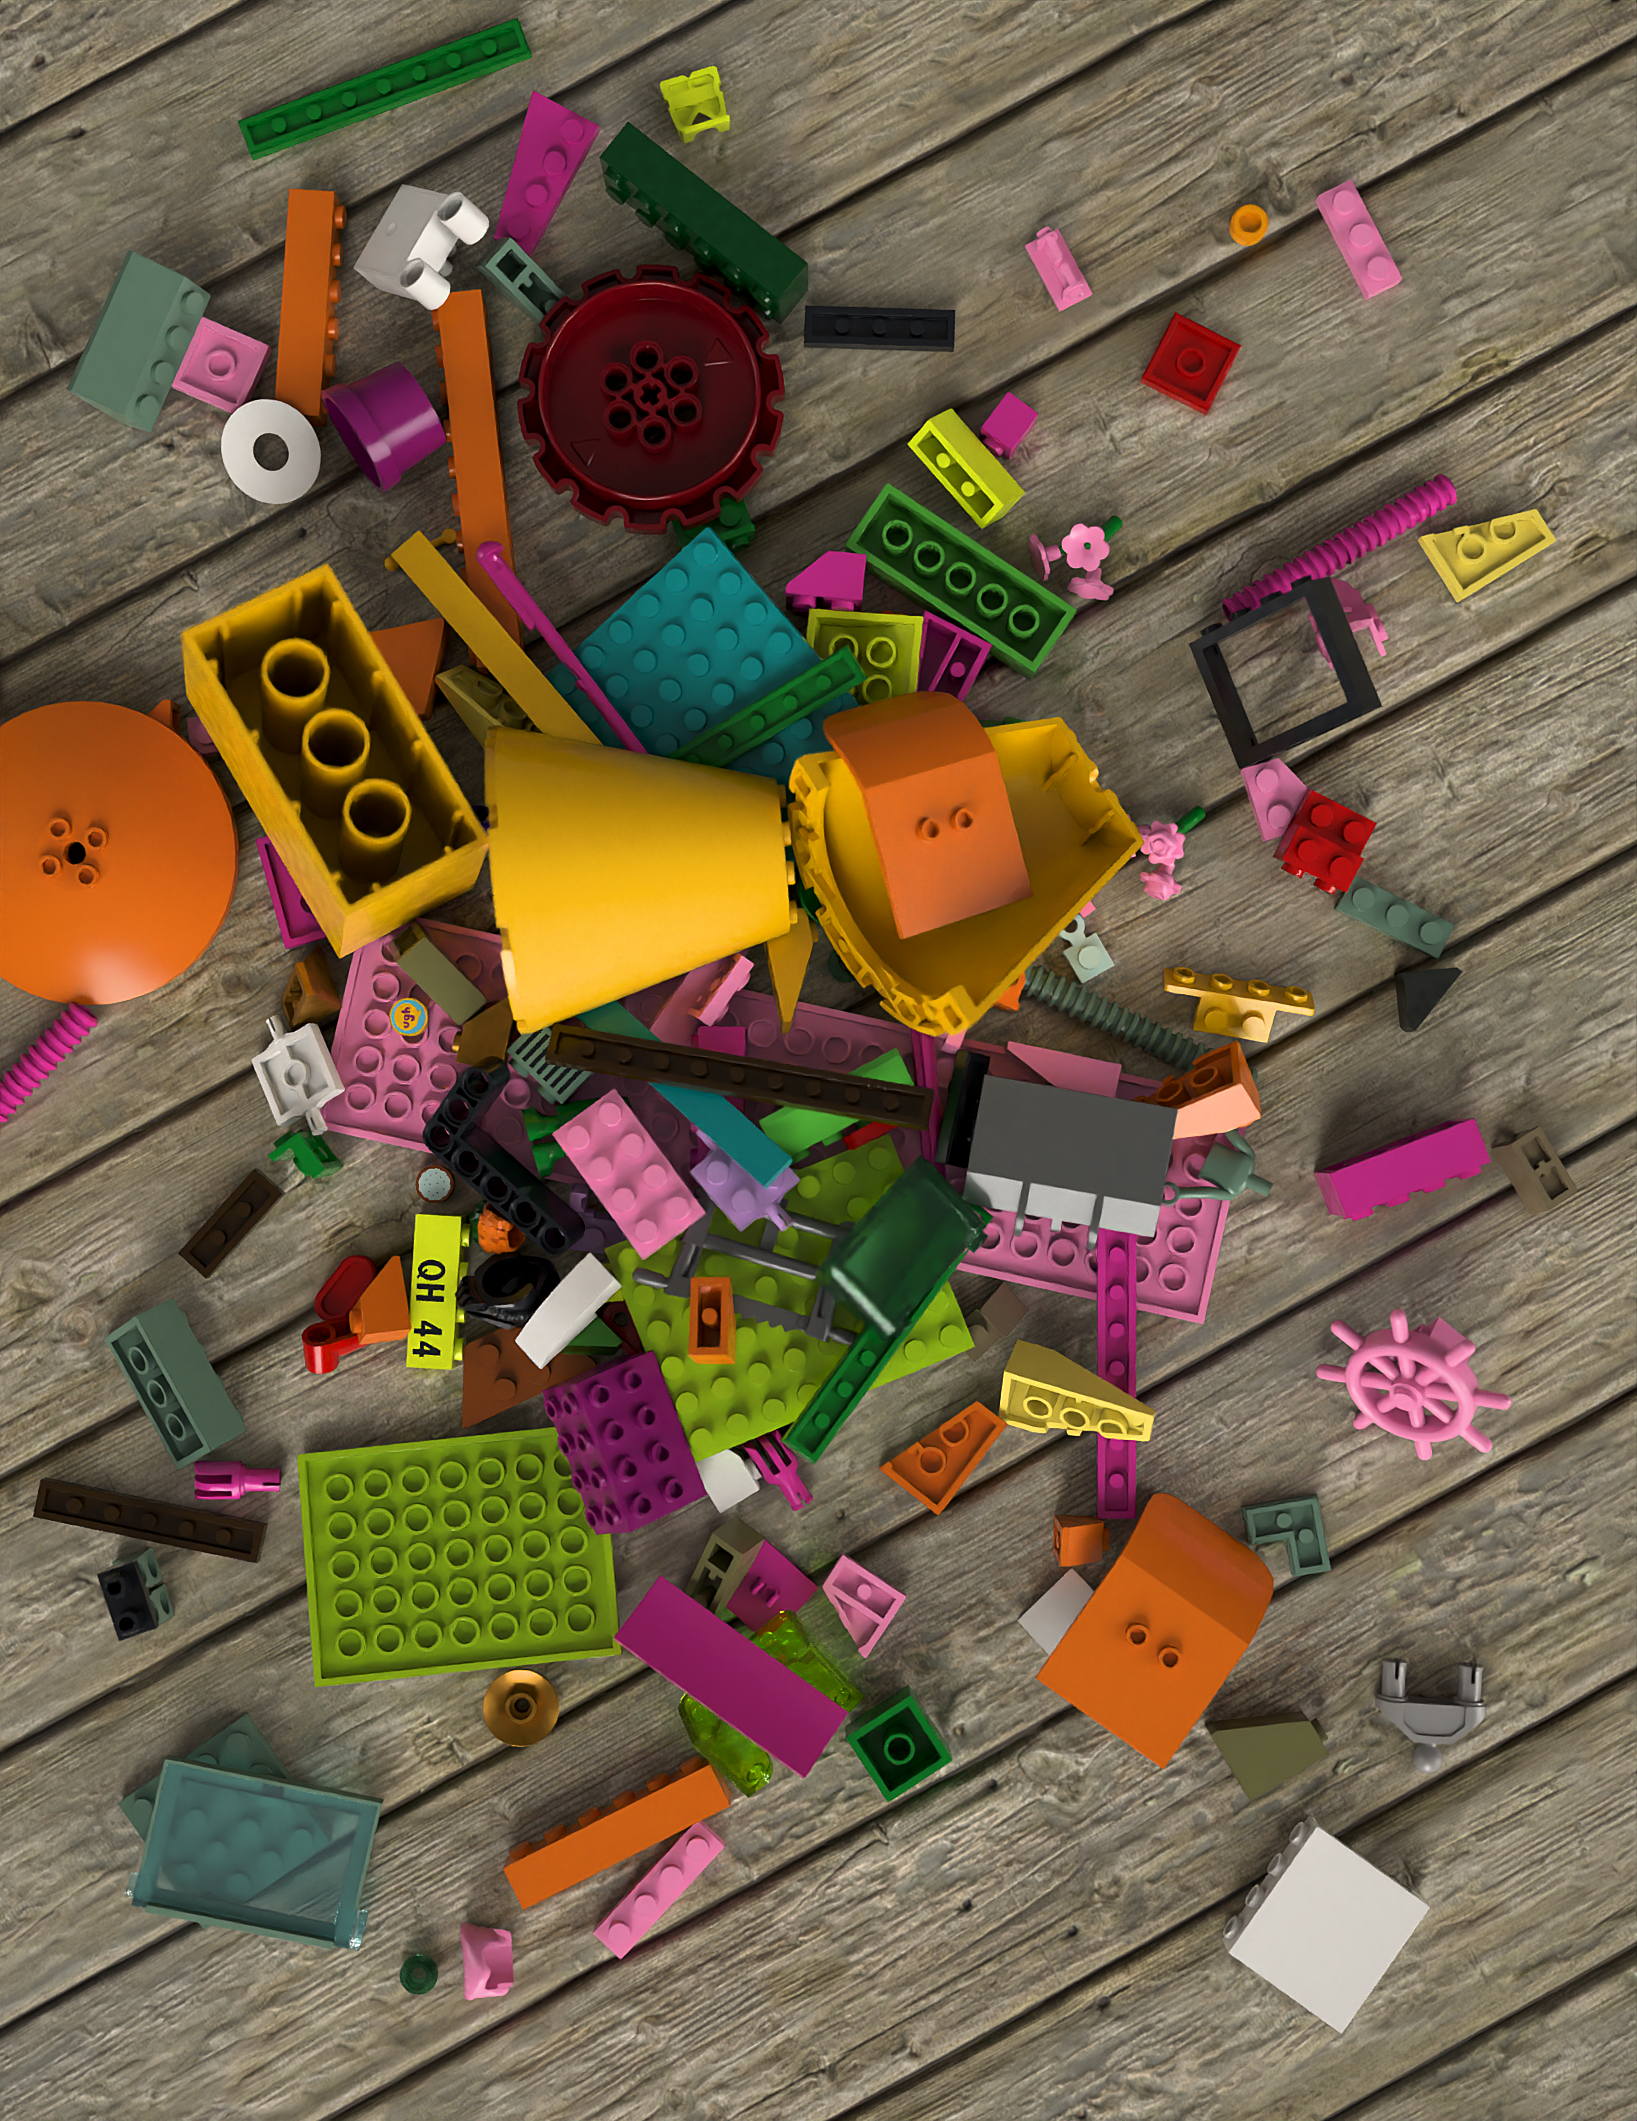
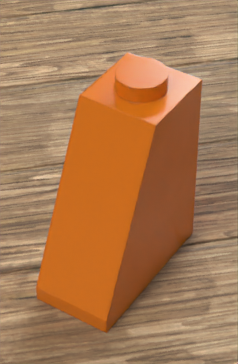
[369,617,450,722]

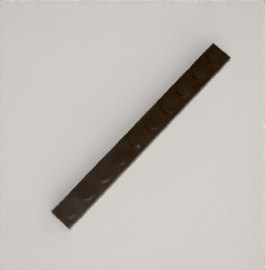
[545,1023,935,1131]

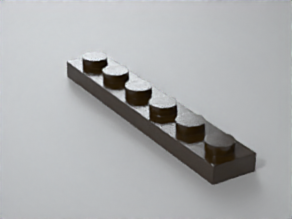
[33,1477,268,1563]

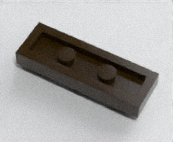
[178,1168,286,1279]

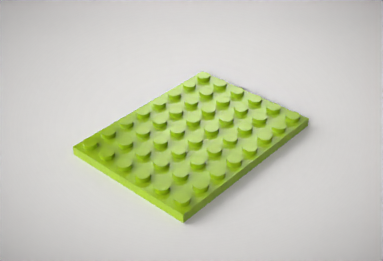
[605,1134,975,1463]
[297,1427,623,1687]

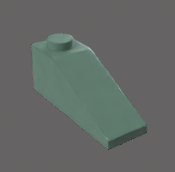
[475,237,567,326]

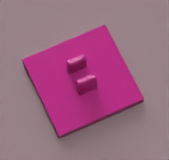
[726,1539,819,1644]

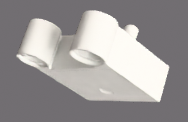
[353,184,489,310]

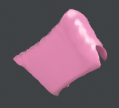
[460,1922,514,2000]

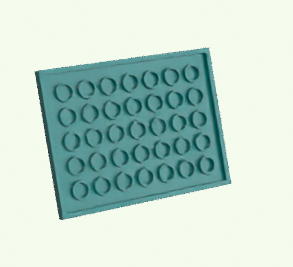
[545,527,861,865]

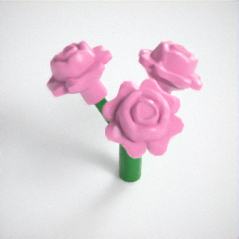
[1127,806,1206,901]

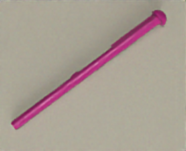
[476,541,649,754]

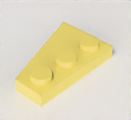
[1417,509,1557,603]

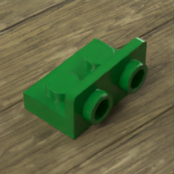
[672,498,756,552]
[268,1129,343,1179]

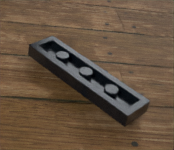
[804,305,955,352]

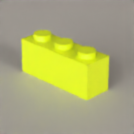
[907,408,1025,529]

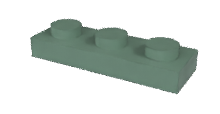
[1334,875,1455,960]

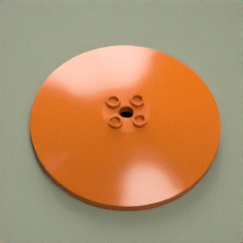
[0,701,240,1005]

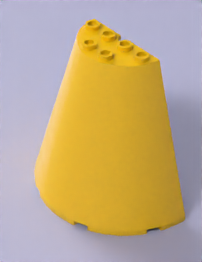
[787,717,1145,1036]
[485,725,798,1034]

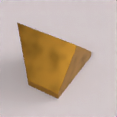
[280,944,343,1032]

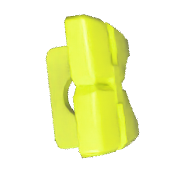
[660,66,730,144]

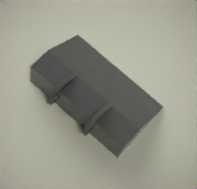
[962,1075,1178,1250]

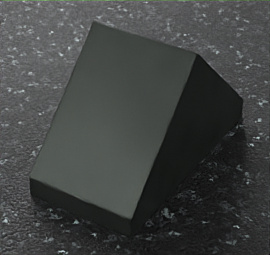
[1394,967,1462,1033]

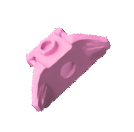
[1309,576,1388,669]

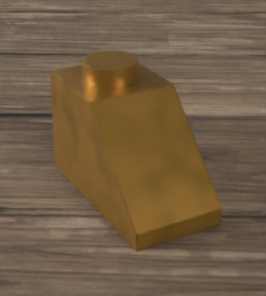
[452,996,517,1065]

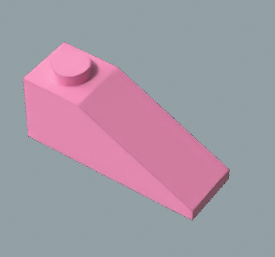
[1004,1041,1122,1098]

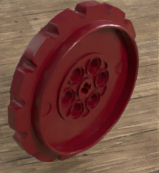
[517,264,785,535]

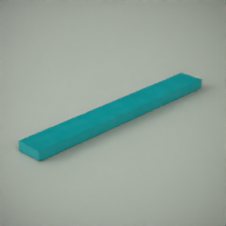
[575,1001,793,1189]

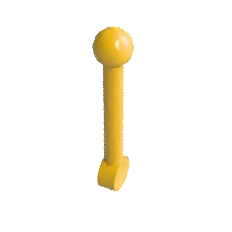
[384,529,456,571]

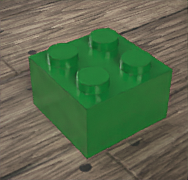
[845,1685,953,1803]

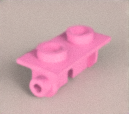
[1025,227,1092,312]

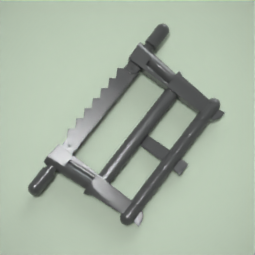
[632,1185,859,1346]

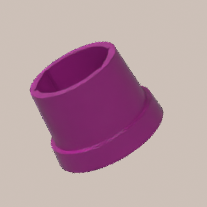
[321,361,446,494]

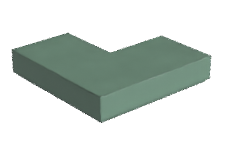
[1241,1493,1331,1577]

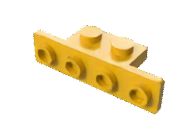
[1162,967,1315,1043]

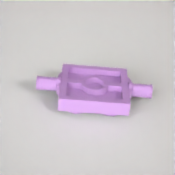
[690,1129,800,1232]

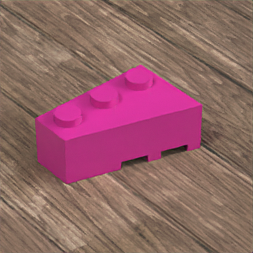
[916,610,992,703]

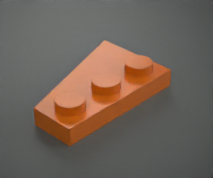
[878,1401,1008,1516]

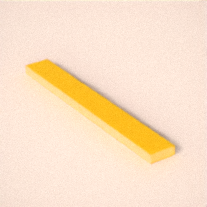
[391,530,603,745]

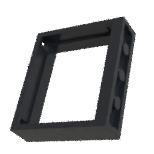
[1189,574,1382,770]

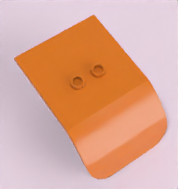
[823,691,1033,939]
[1035,1493,1274,1769]

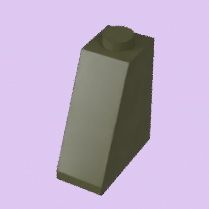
[387,919,488,1026]
[1205,1711,1329,1801]

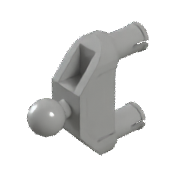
[1375,1658,1486,1774]

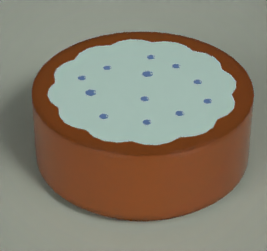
[415,1165,455,1203]

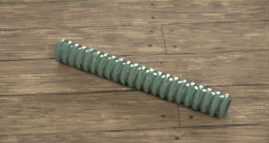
[1014,962,1258,1083]

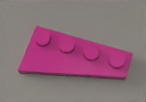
[494,91,600,258]

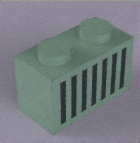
[506,1027,595,1105]

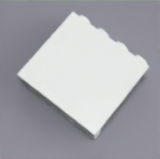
[1222,1815,1430,2034]

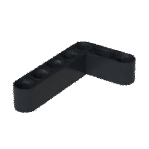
[423,1056,585,1256]

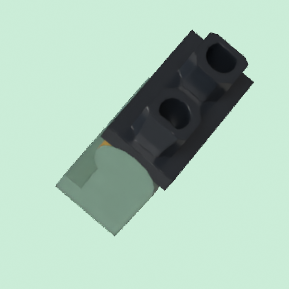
[97,1547,175,1641]

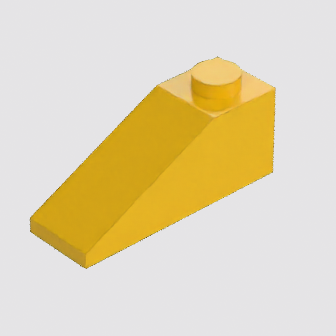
[763,908,818,1034]

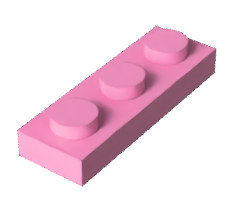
[1315,179,1402,300]

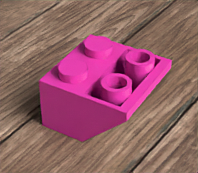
[785,551,867,617]

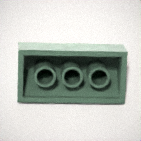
[67,250,211,432]
[104,1298,247,1470]

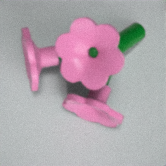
[1028,515,1123,600]

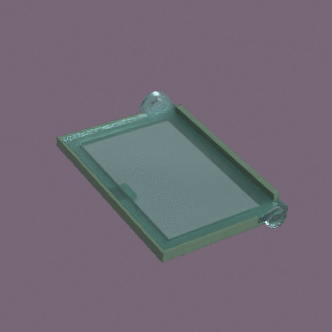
[125,1755,384,1951]

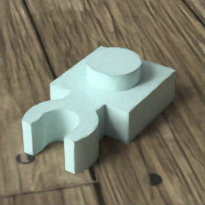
[1058,914,1114,985]

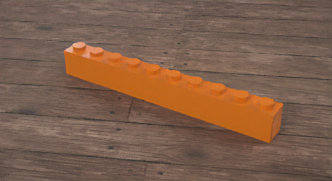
[431,289,525,675]

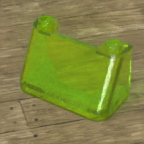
[678,1610,865,1798]

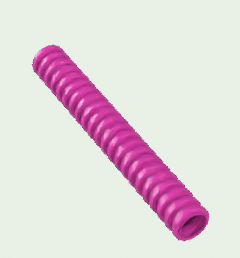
[1222,474,1457,622]
[0,1001,98,1128]

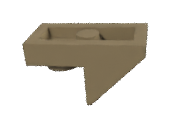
[964,1282,1029,1362]

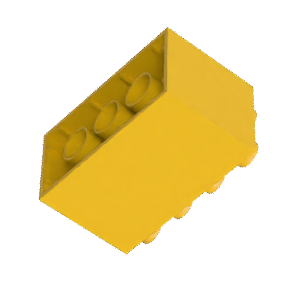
[181,563,489,959]

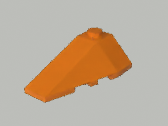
[1131,1040,1262,1139]

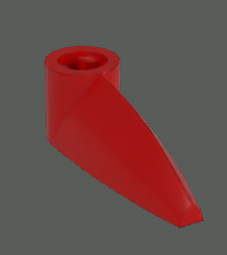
[302,1316,372,1374]

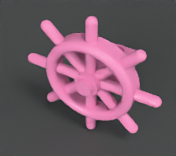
[1316,1309,1511,1460]

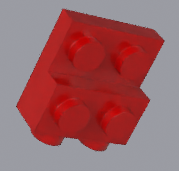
[1273,789,1377,895]

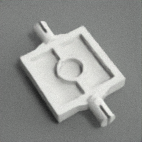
[251,1015,345,1135]

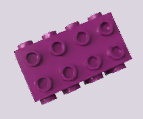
[542,1350,707,1535]

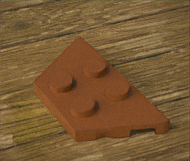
[462,1323,598,1430]

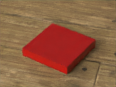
[1140,312,1242,415]

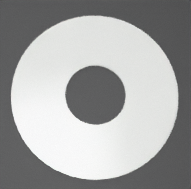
[221,399,321,504]

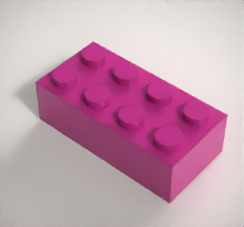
[1314,1118,1491,1221]

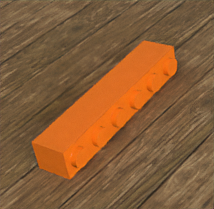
[275,188,347,427]
[503,1754,732,1910]

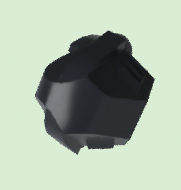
[455,1250,560,1330]

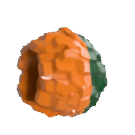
[469,1199,526,1254]

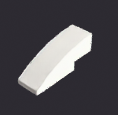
[515,1253,622,1369]

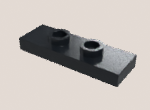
[934,1049,990,1168]

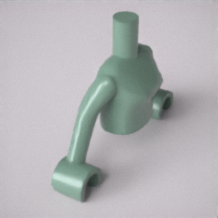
[1161,1128,1273,1207]

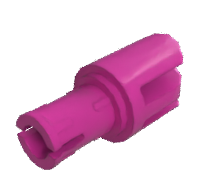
[744,1429,813,1511]
[194,1461,281,1500]

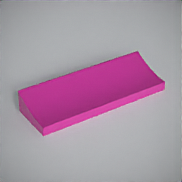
[614,1575,849,1779]

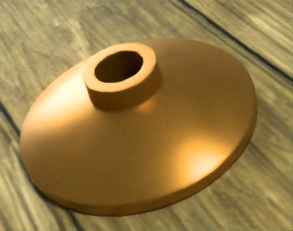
[483,1669,559,1747]

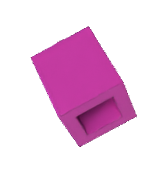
[979,391,1038,460]

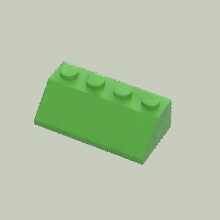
[758,1048,915,1165]

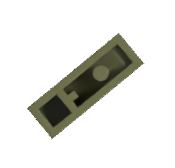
[684,1516,766,1617]

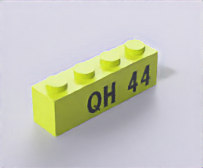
[406,1213,472,1370]

